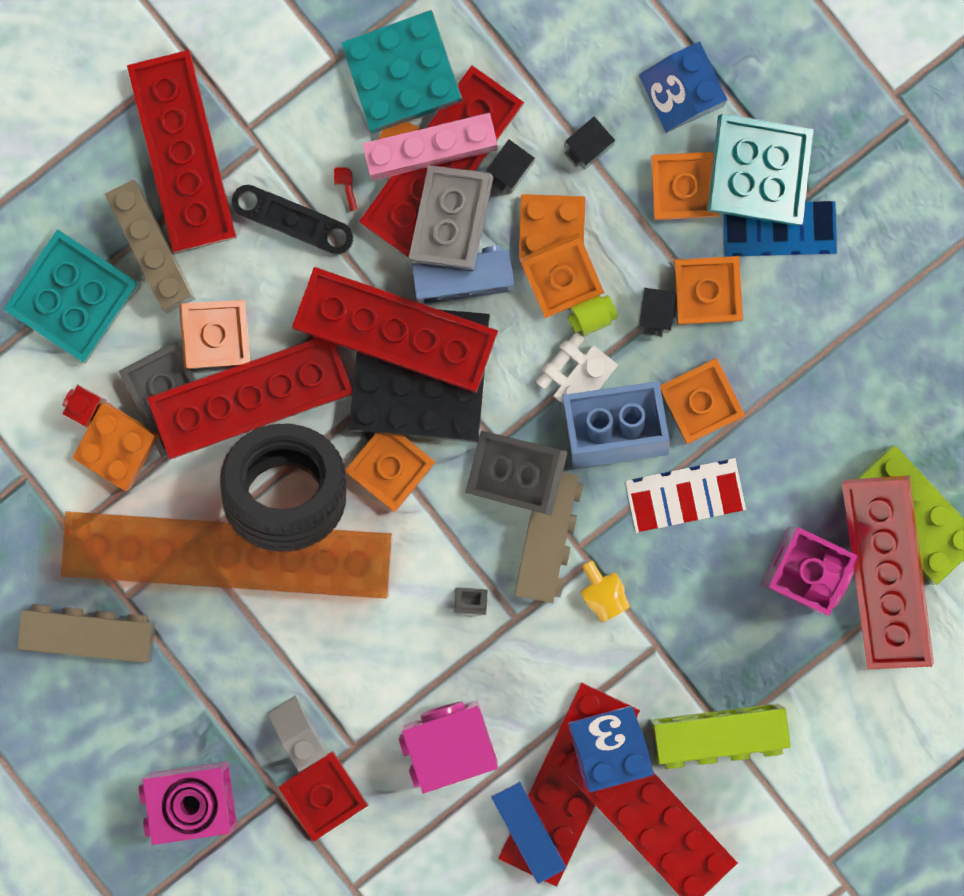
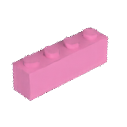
[362,113,497,181]

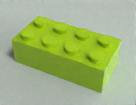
[842,445,964,585]
[650,703,791,769]

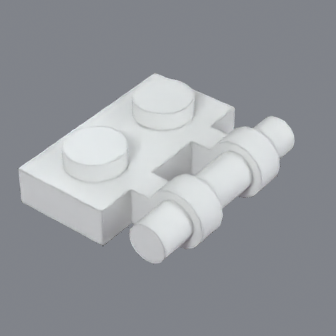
[536,333,618,404]

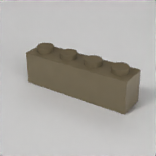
[105,179,196,313]
[514,472,583,603]
[17,604,156,663]

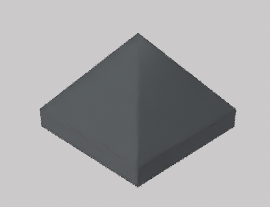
[454,588,488,617]

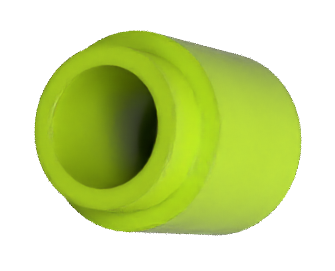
[567,295,618,337]

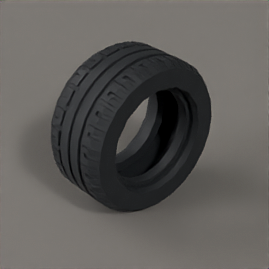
[220,423,346,552]

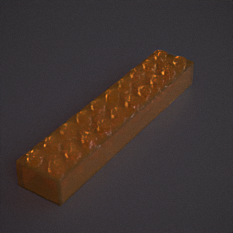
[61,511,393,599]

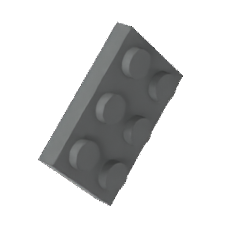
[119,342,196,458]
[465,430,567,516]

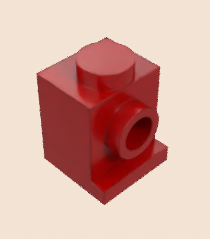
[62,384,107,427]

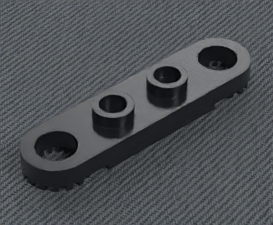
[231,184,354,255]

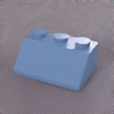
[412,245,515,304]
[562,381,670,469]

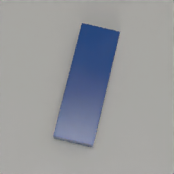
[491,781,567,884]

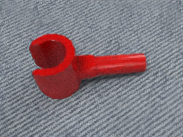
[334,167,358,211]

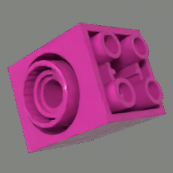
[760,527,858,616]
[398,701,498,794]
[138,761,237,845]

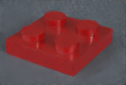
[278,751,369,842]

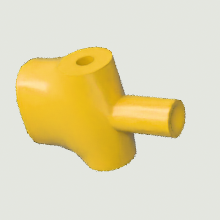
[580,560,630,623]

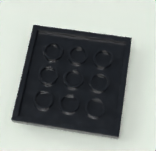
[349,309,490,443]

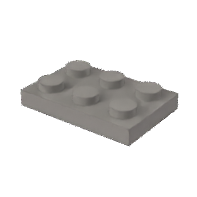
[409,165,493,271]

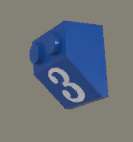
[639,41,728,133]
[568,706,654,792]

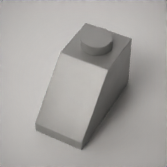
[268,696,329,772]

